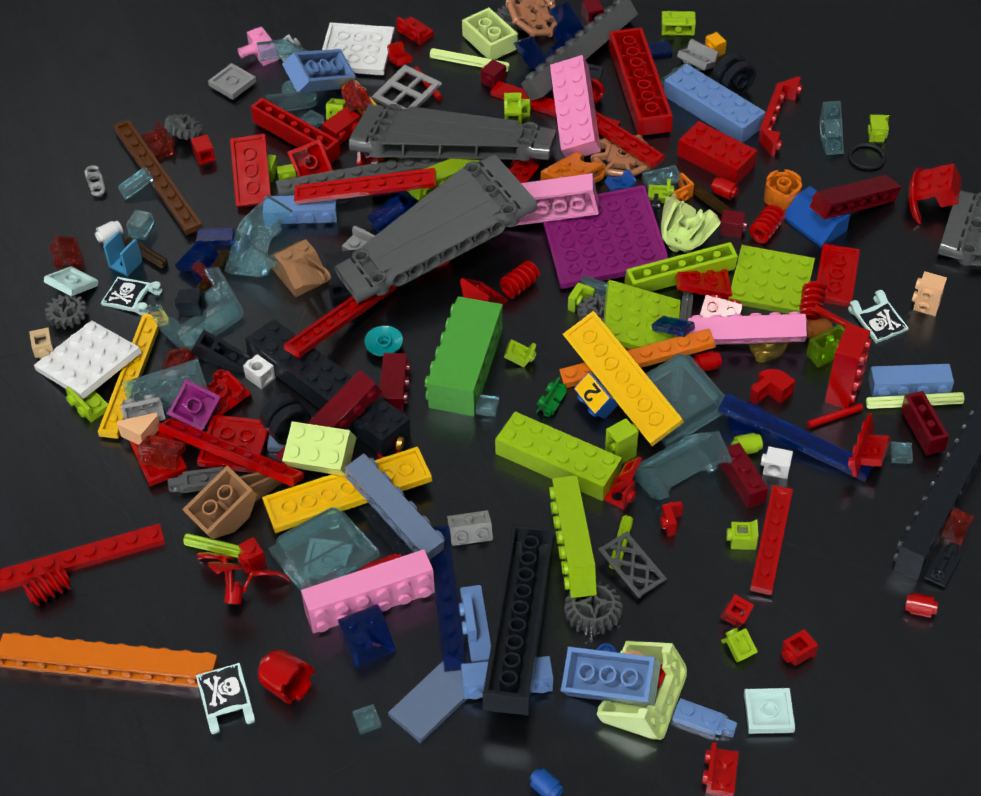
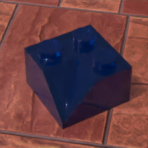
[337,604,396,667]

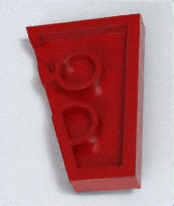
[675,269,733,300]

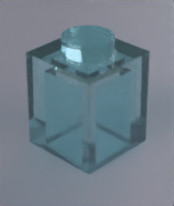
[126,209,155,241]

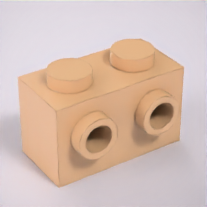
[912,271,947,316]

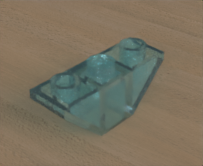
[819,101,844,155]

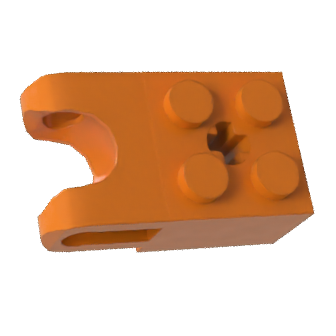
[540,152,606,183]

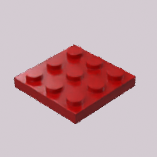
[197,414,269,473]

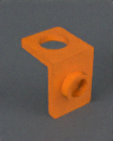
[673,172,694,201]

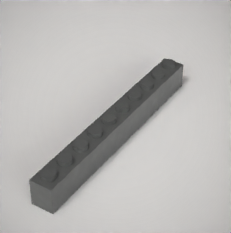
[521,0,638,101]
[276,158,451,196]

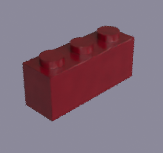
[379,353,411,411]
[901,391,949,456]
[719,442,768,509]

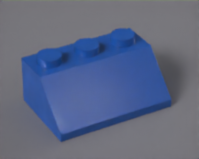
[785,186,850,248]

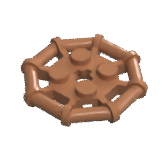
[505,0,562,37]
[590,134,651,177]

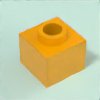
[705,32,726,57]

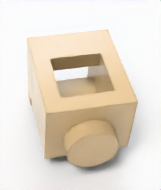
[29,328,54,359]

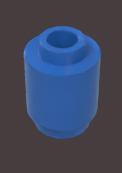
[530,768,565,796]

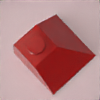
[287,139,333,177]
[460,278,508,305]

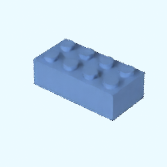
[282,49,356,93]
[561,647,661,706]

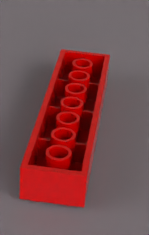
[609,27,673,135]

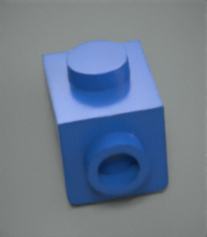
[604,170,636,191]

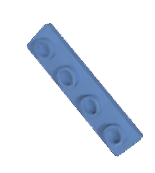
[459,585,491,663]

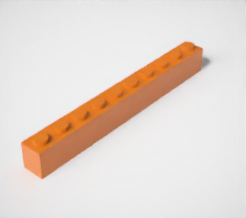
[0,633,220,687]

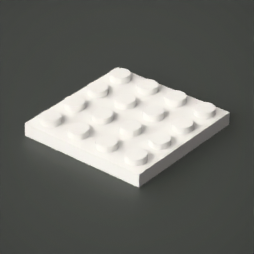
[322,23,395,75]
[34,321,141,399]

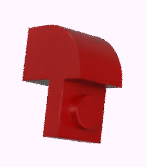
[749,369,796,405]

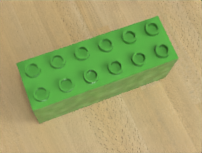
[425,296,503,416]

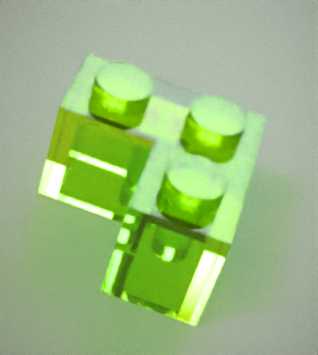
[806,324,845,367]

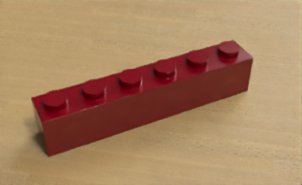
[809,175,902,220]
[275,370,382,473]

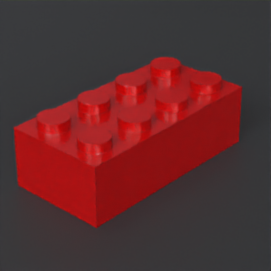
[677,121,757,184]
[825,323,872,409]

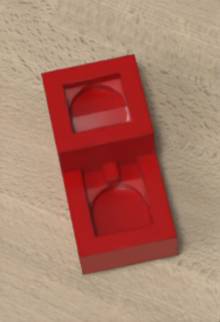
[610,456,642,493]

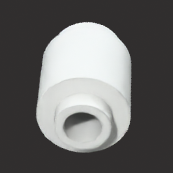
[95,221,124,244]

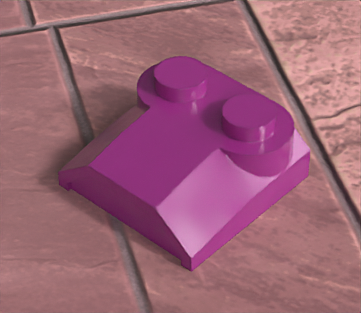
[166,379,221,431]

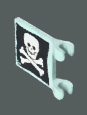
[101,277,163,316]
[848,290,909,343]
[196,663,255,734]

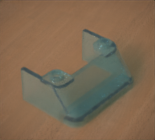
[257,39,318,111]
[225,195,292,277]
[147,267,243,352]
[634,431,733,501]

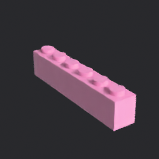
[688,312,807,345]

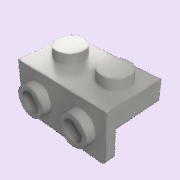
[677,39,719,71]
[120,393,165,421]

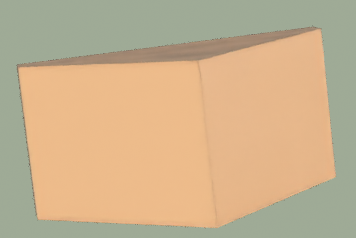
[117,412,160,447]

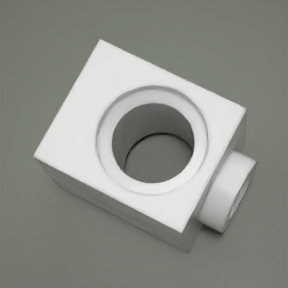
[243,354,276,389]
[761,446,793,479]

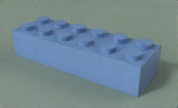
[664,64,765,143]

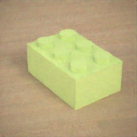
[462,8,518,60]
[282,422,356,476]

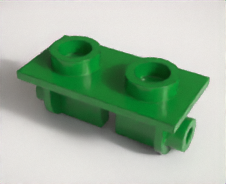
[535,377,567,417]

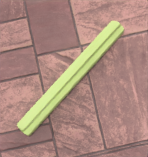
[430,48,510,72]
[866,392,965,409]

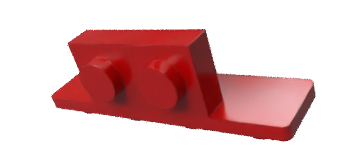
[848,414,890,477]

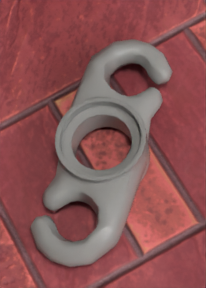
[84,165,106,196]

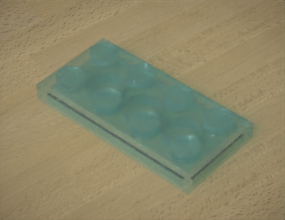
[122,359,208,411]

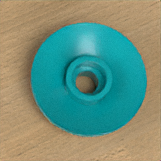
[365,326,403,356]

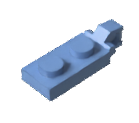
[672,698,737,737]

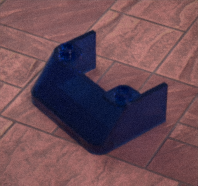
[513,2,585,70]

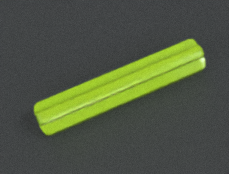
[609,515,633,569]
[183,533,240,558]

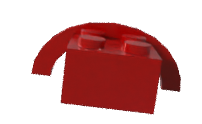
[909,163,961,224]

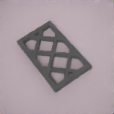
[598,532,667,598]

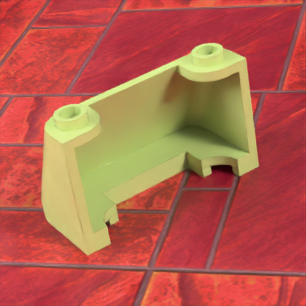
[597,641,687,740]

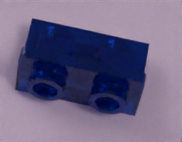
[175,241,218,279]

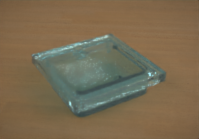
[646,354,732,448]
[268,507,380,591]

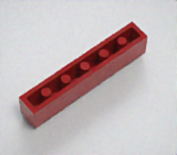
[250,97,341,164]

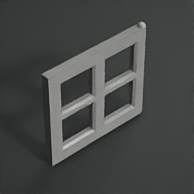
[372,65,442,109]

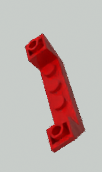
[758,77,803,157]

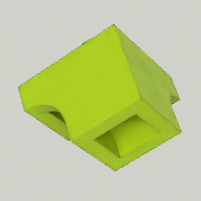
[504,93,530,124]

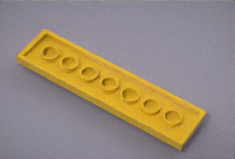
[563,311,684,446]
[262,446,432,533]

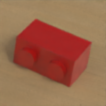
[321,107,361,145]

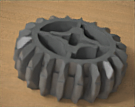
[564,581,623,637]

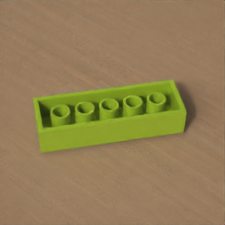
[495,412,622,501]
[549,475,597,598]

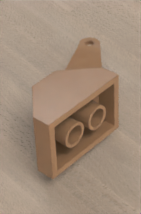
[267,239,331,297]
[182,466,283,539]

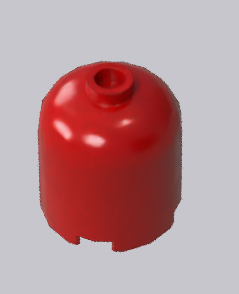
[258,649,315,704]

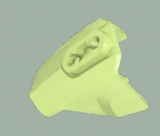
[661,193,721,253]

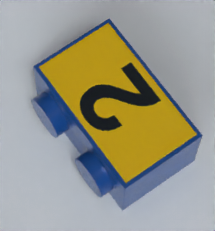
[574,372,618,419]

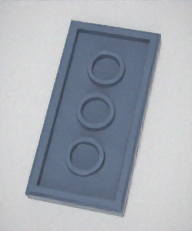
[388,655,466,743]

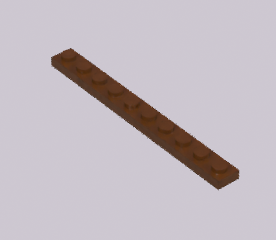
[113,119,203,235]

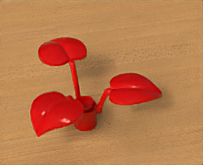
[197,552,290,604]

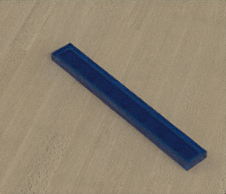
[718,393,872,482]
[431,526,466,672]

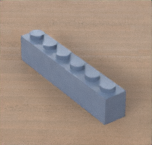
[344,454,445,560]

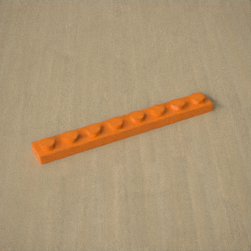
[559,328,716,388]

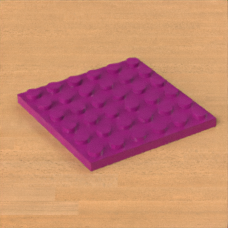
[543,185,668,289]

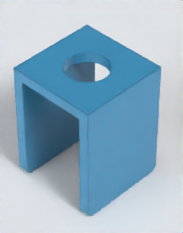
[103,231,143,276]

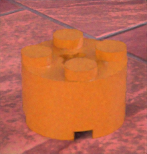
[764,170,802,212]

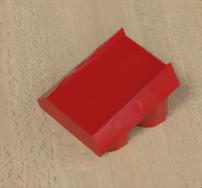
[202,370,252,415]

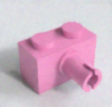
[238,27,278,66]

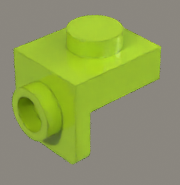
[648,179,674,203]
[504,339,536,367]

